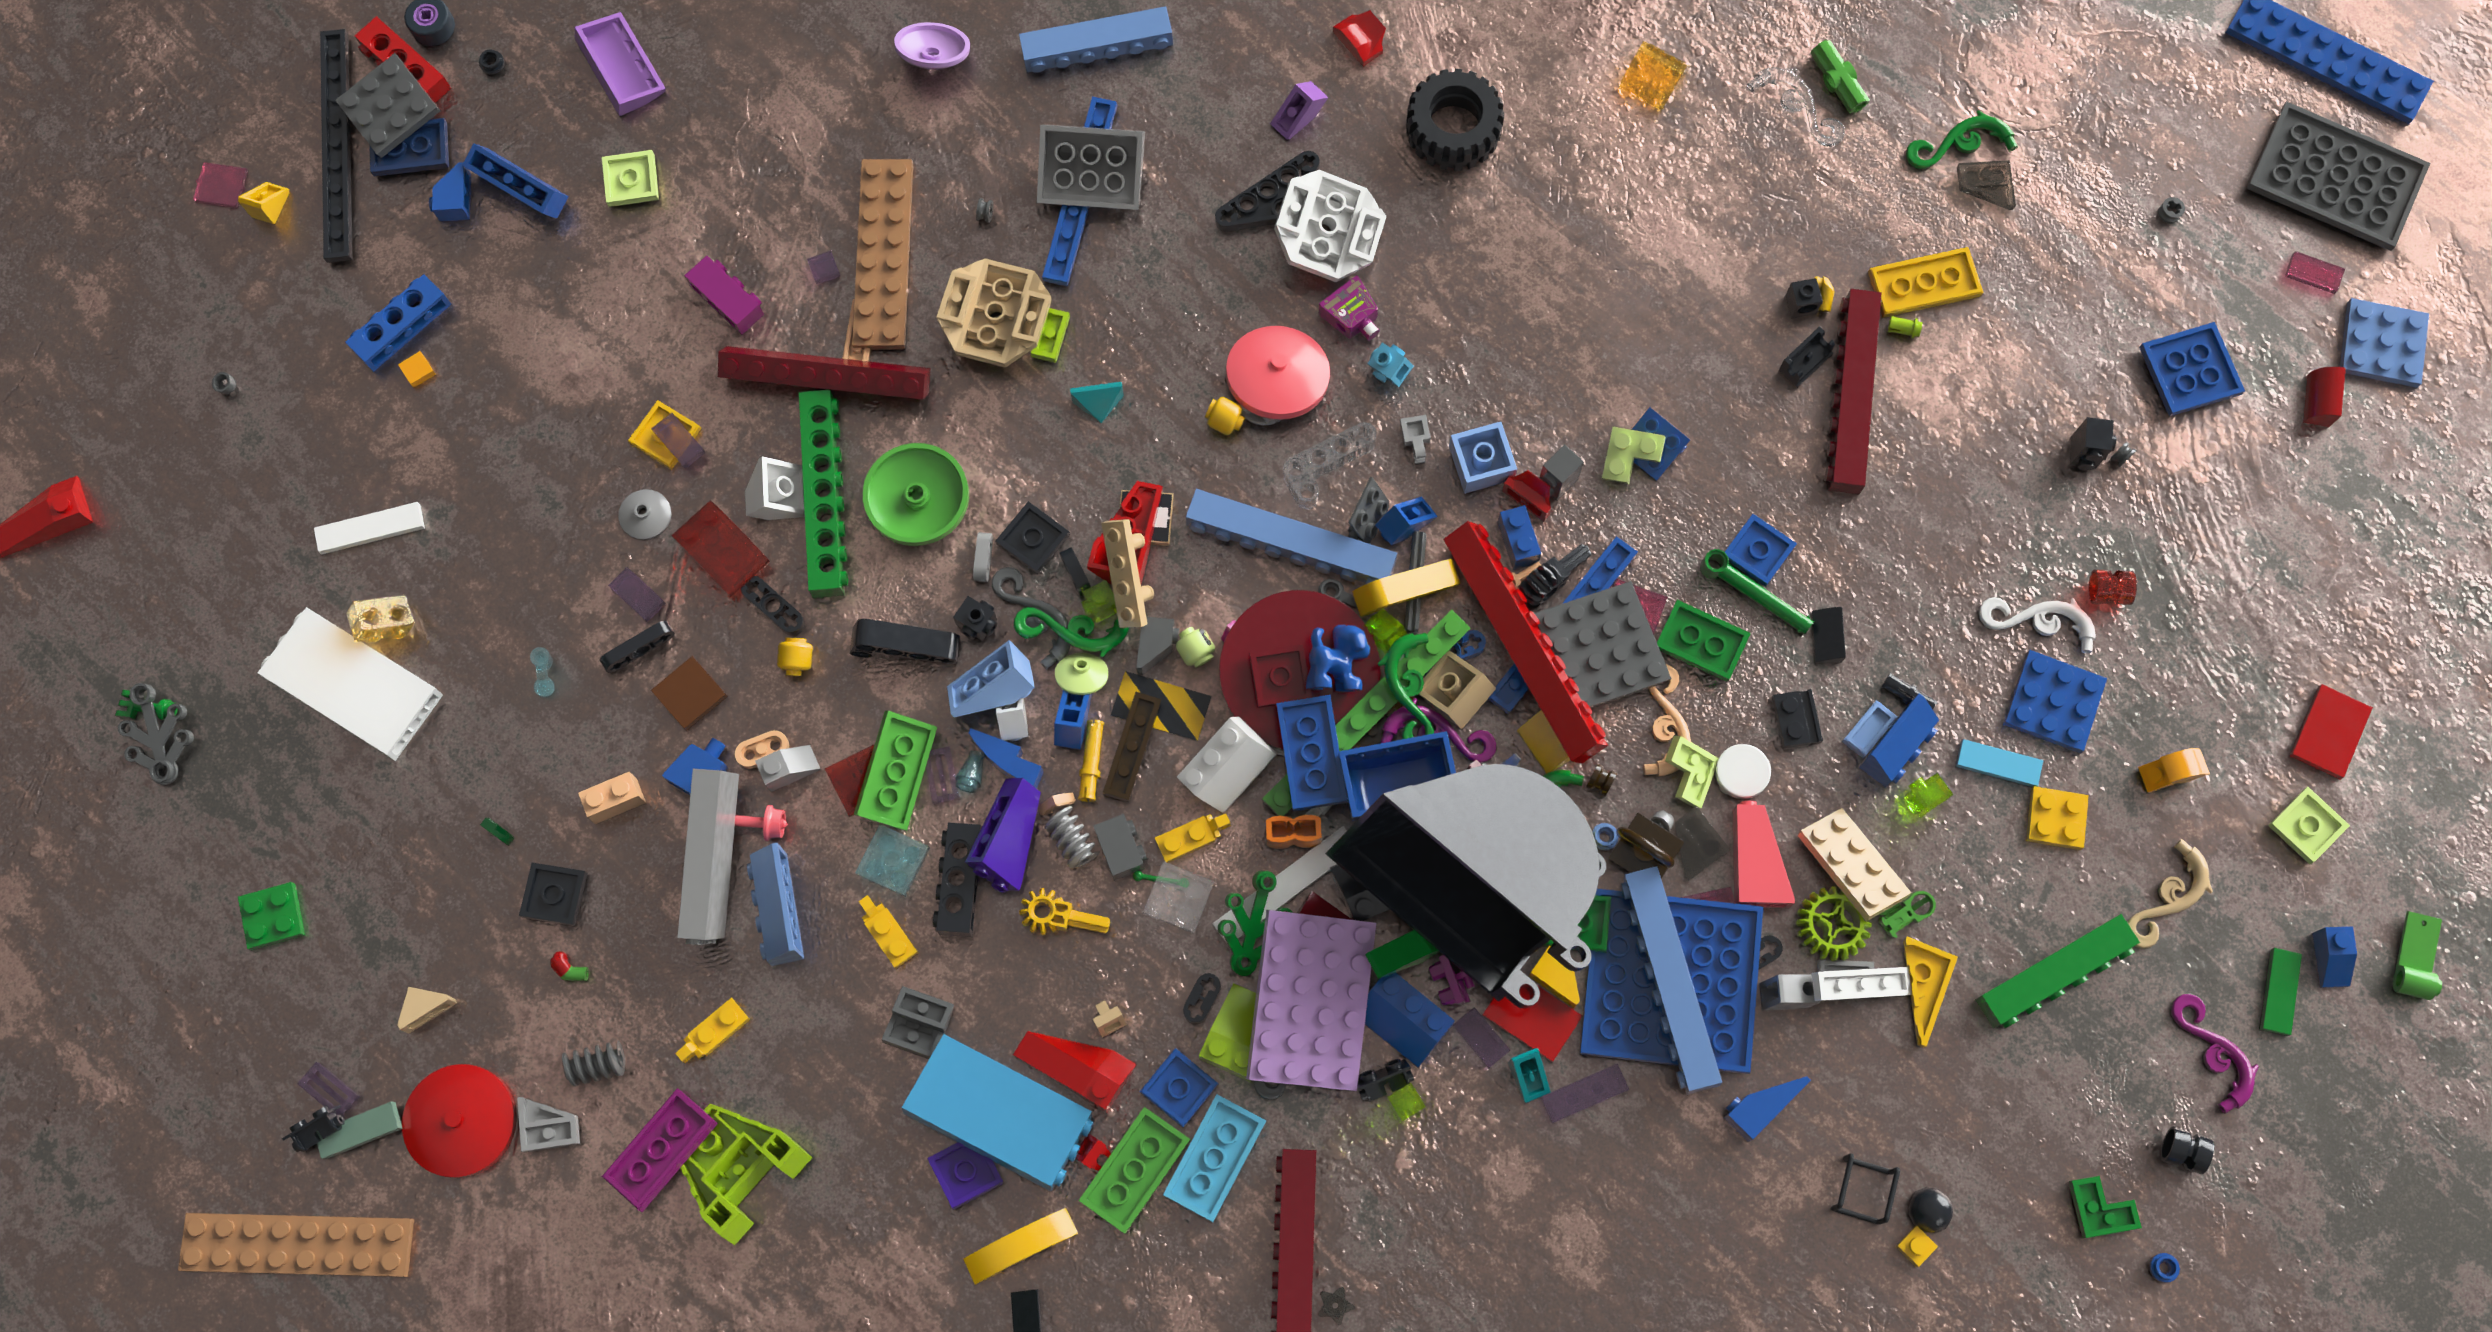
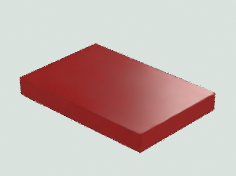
[2289,684,2373,780]
[1482,985,1583,1063]

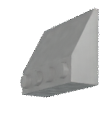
[1037,124,1145,210]

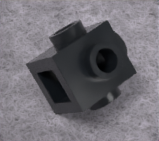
[953,596,997,641]

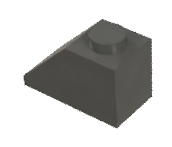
[1136,617,1179,675]

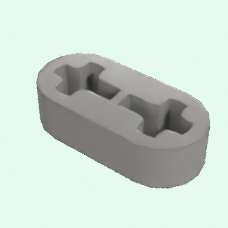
[973,532,993,582]

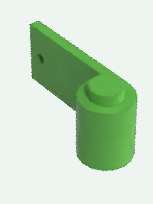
[2393,911,2442,1000]

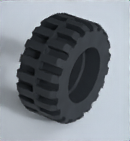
[1406,68,1504,171]

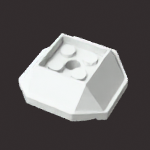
[1274,170,1386,282]

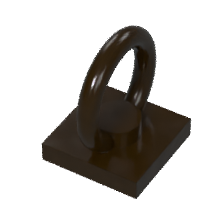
[1608,813,1685,879]

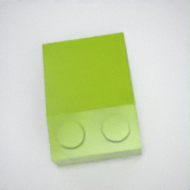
[1199,983,1256,1082]

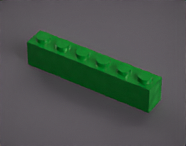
[1975,914,2140,1029]

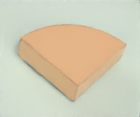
[1038,792,1076,816]

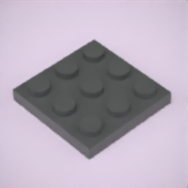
[335,53,441,158]

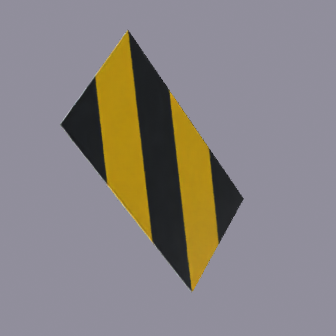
[1111,671,1212,741]

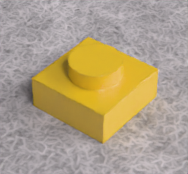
[1895,1226,1938,1267]

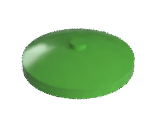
[863,443,969,546]

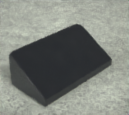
[1812,607,1846,663]
[1011,1289,1042,1332]

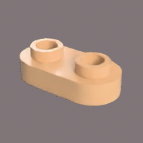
[735,730,789,769]

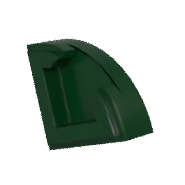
[480,817,514,846]

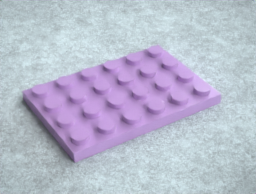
[1246,910,1376,1091]

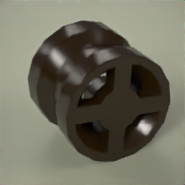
[1586,763,1617,797]

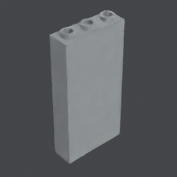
[677,769,739,945]

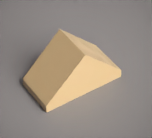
[397,987,457,1034]

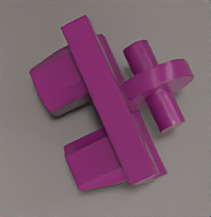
[1429,955,1475,1005]

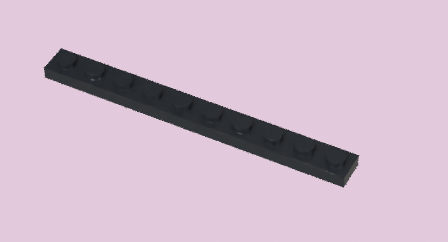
[320,29,353,263]

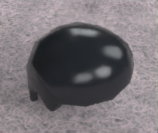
[1908,1187,1953,1233]

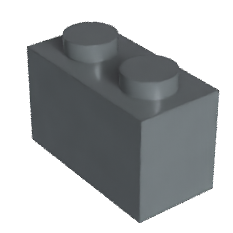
[1539,444,1584,501]
[1093,814,1147,881]

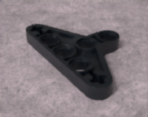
[1215,151,1320,232]

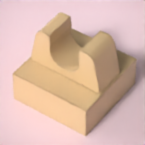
[1093,1000,1127,1038]

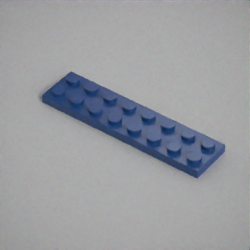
[2225,0,2434,124]

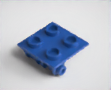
[1632,407,1690,481]

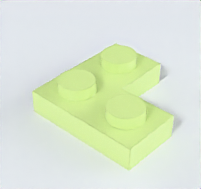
[1602,427,1666,484]
[1665,736,1719,808]

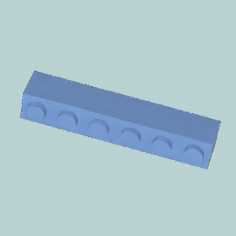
[1019,6,1173,73]

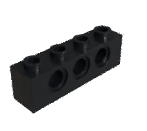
[933,822,982,938]

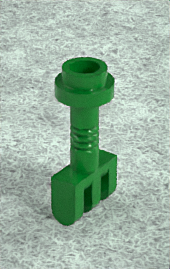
[115,690,177,720]

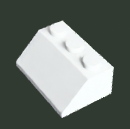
[1177,717,1277,813]

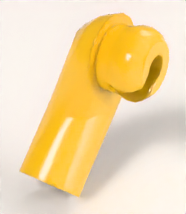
[1813,276,1834,312]

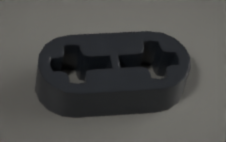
[1059,547,1092,597]
[1183,973,1221,1024]

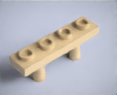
[1101,519,1154,628]

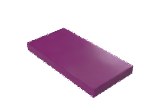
[601,1088,718,1212]

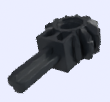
[1519,544,1592,607]

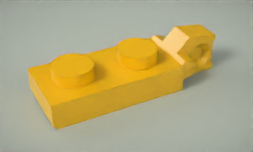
[1155,813,1231,864]
[858,895,918,969]
[675,997,750,1064]

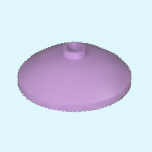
[894,22,970,70]

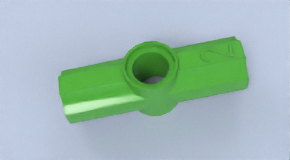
[1810,40,1870,114]

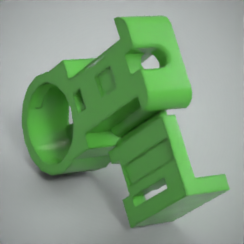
[1879,891,1936,938]

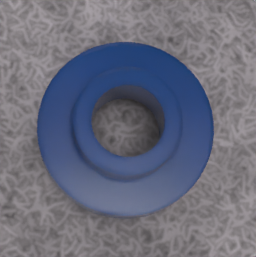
[2149,1253,2180,1283]

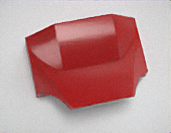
[1333,10,1386,67]
[1502,470,1551,522]

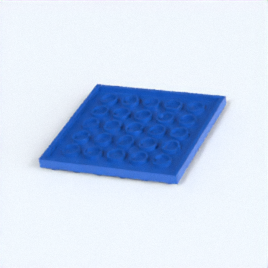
[1580,889,1763,1074]

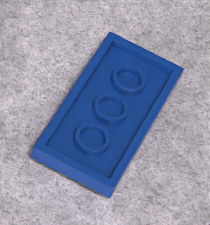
[1276,695,1348,811]

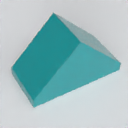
[1508,1048,1551,1103]

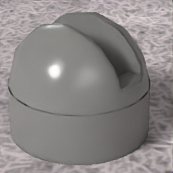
[1650,810,1674,832]

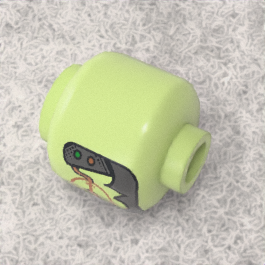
[1176,627,1215,668]

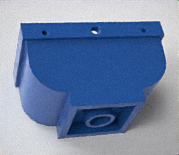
[1338,731,1456,821]

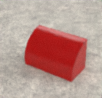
[2303,367,2346,427]

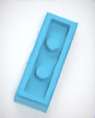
[1955,739,2043,787]

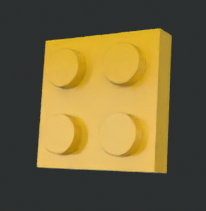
[2026,786,2089,850]

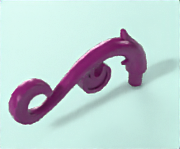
[1380,698,1497,763]
[2171,994,2259,1114]

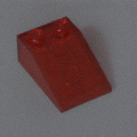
[671,500,770,597]

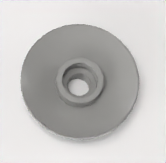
[618,489,671,540]

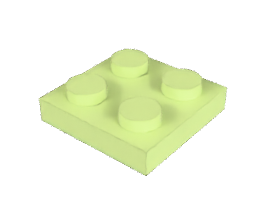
[602,150,659,207]
[2268,787,2350,864]

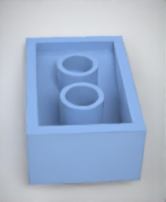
[947,640,1035,717]

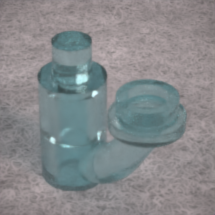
[530,647,555,697]

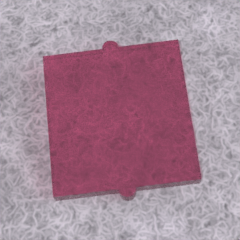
[193,162,248,208]

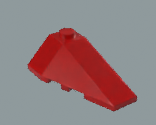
[0,476,93,558]
[1087,481,1163,585]
[1013,1031,1137,1113]

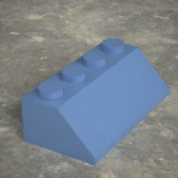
[747,843,804,966]

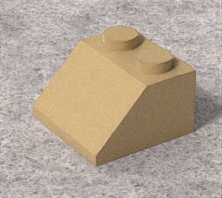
[1418,650,1496,729]

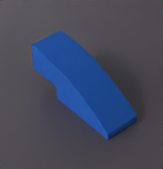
[969,728,1044,789]

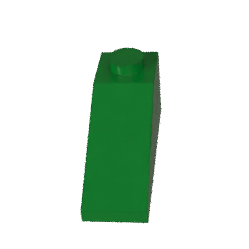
[1365,930,1440,979]

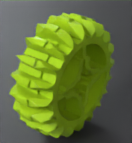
[1795,886,1872,961]

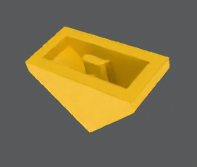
[238,182,289,225]

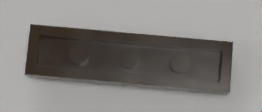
[1103,692,1161,802]

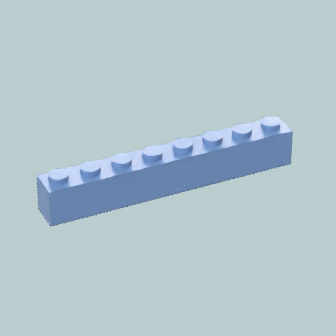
[1186,489,1397,584]
[1620,866,1722,1095]

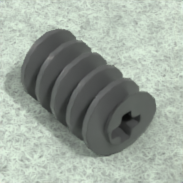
[562,1041,625,1087]

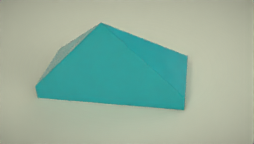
[1070,382,1124,423]

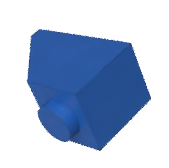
[429,162,471,221]
[1375,497,1438,545]
[2312,926,2357,988]

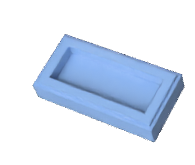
[1842,700,1898,758]

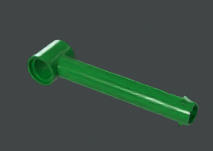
[1700,549,1814,635]

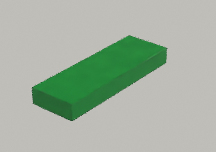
[2260,948,2302,1036]

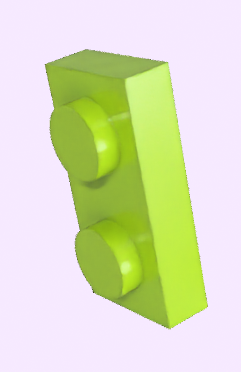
[1031,308,1070,363]

